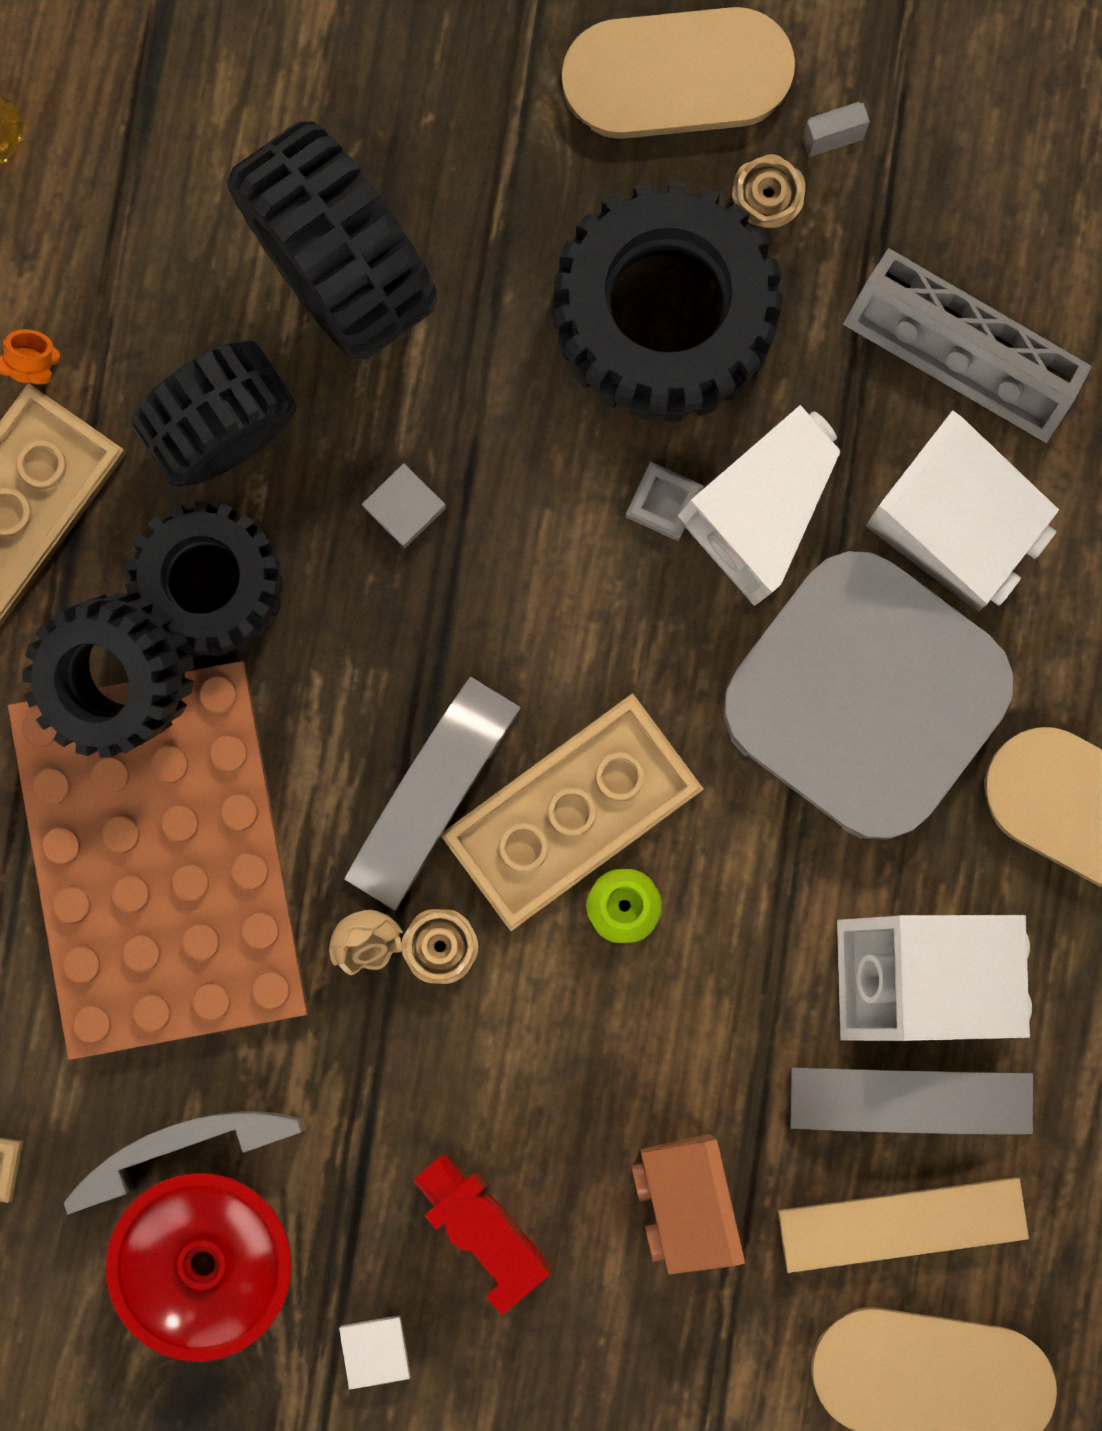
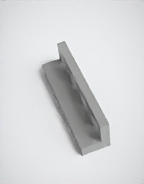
[843,248,1092,443]

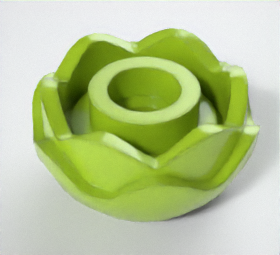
[586,869,662,943]

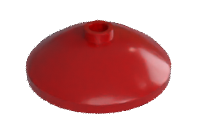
[106,1173,292,1362]

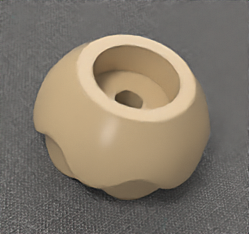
[732,154,805,228]
[402,909,478,984]
[329,910,403,975]

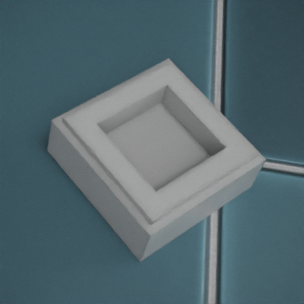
[802,102,870,158]
[625,461,704,542]
[362,463,446,549]

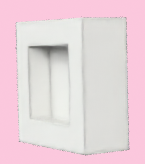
[339,1315,411,1390]

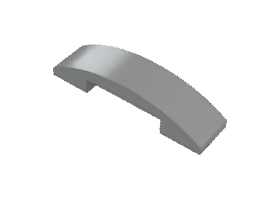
[345,677,521,911]
[790,1067,1033,1134]
[64,1111,306,1215]

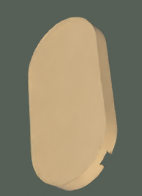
[562,7,795,139]
[984,727,1102,888]
[811,1307,1057,1431]

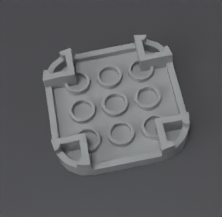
[723,551,1013,840]

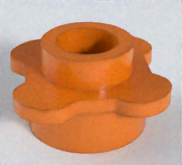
[0,329,60,385]

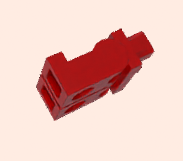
[413,1154,552,1316]

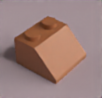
[631,1134,745,1274]

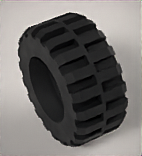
[226,121,438,360]
[553,181,783,422]

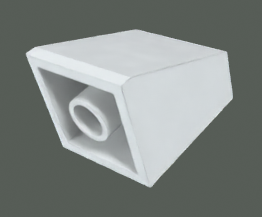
[678,405,841,606]
[865,410,1059,612]
[837,915,1032,1041]

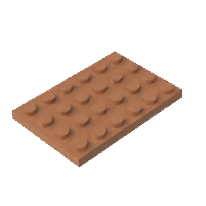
[8,661,309,1060]

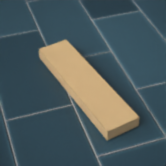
[777,1177,1029,1273]

